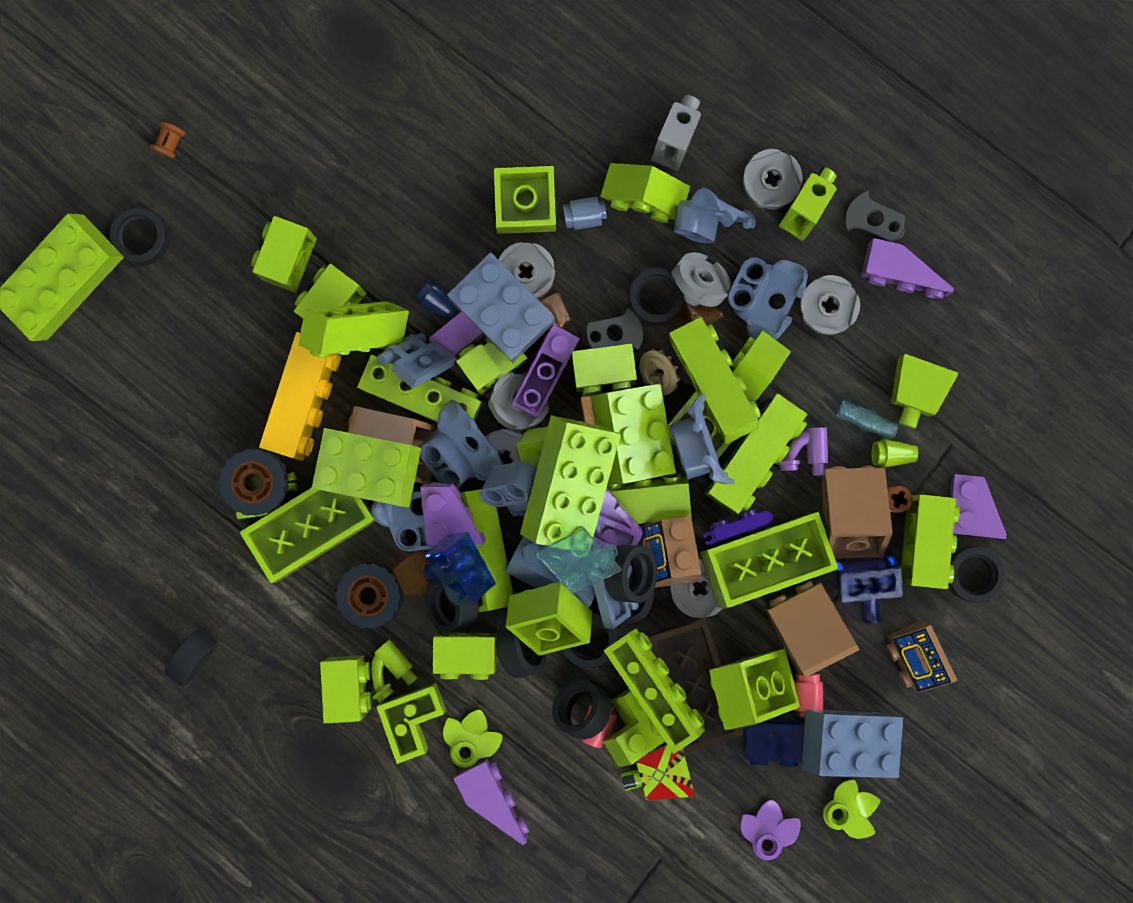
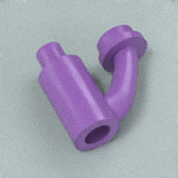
[777,428,828,476]

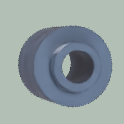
[563,196,607,230]

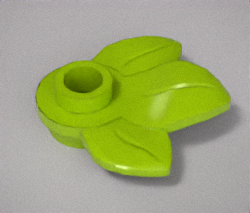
[443,709,503,768]
[823,780,881,839]

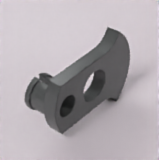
[846,191,905,242]
[581,308,643,352]

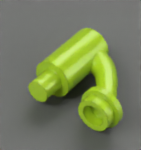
[371,639,417,703]

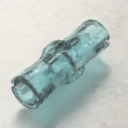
[837,400,899,440]

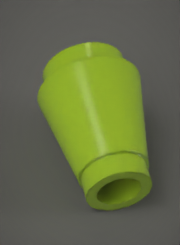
[871,439,918,468]

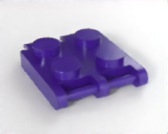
[702,510,773,550]

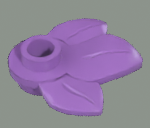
[741,799,801,860]

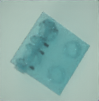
[535,528,622,594]

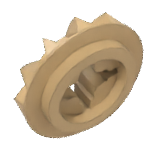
[639,349,681,395]

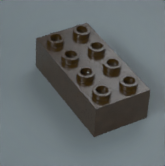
[647,617,743,753]

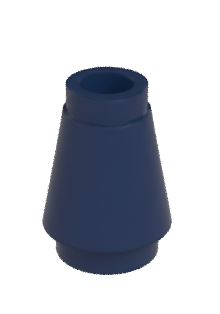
[415,279,459,321]

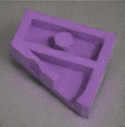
[950,474,1007,539]
[420,483,486,546]
[592,488,643,551]

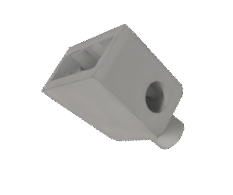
[651,95,701,172]

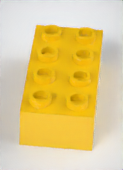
[259,332,341,460]

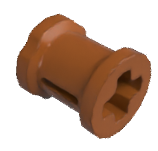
[149,121,186,160]
[887,486,913,513]

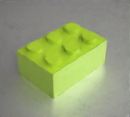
[591,384,676,485]
[312,428,421,508]
[899,495,960,589]
[709,649,800,730]

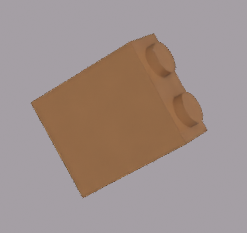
[348,406,438,484]
[821,466,893,558]
[764,580,859,678]

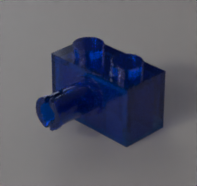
[423,532,496,605]
[836,557,903,624]
[742,720,805,767]

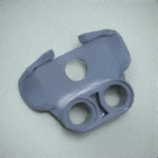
[674,188,756,244]
[728,257,808,340]
[670,393,734,484]
[420,400,505,489]
[480,462,537,517]
[371,482,462,551]

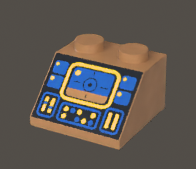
[632,516,701,588]
[886,621,957,693]

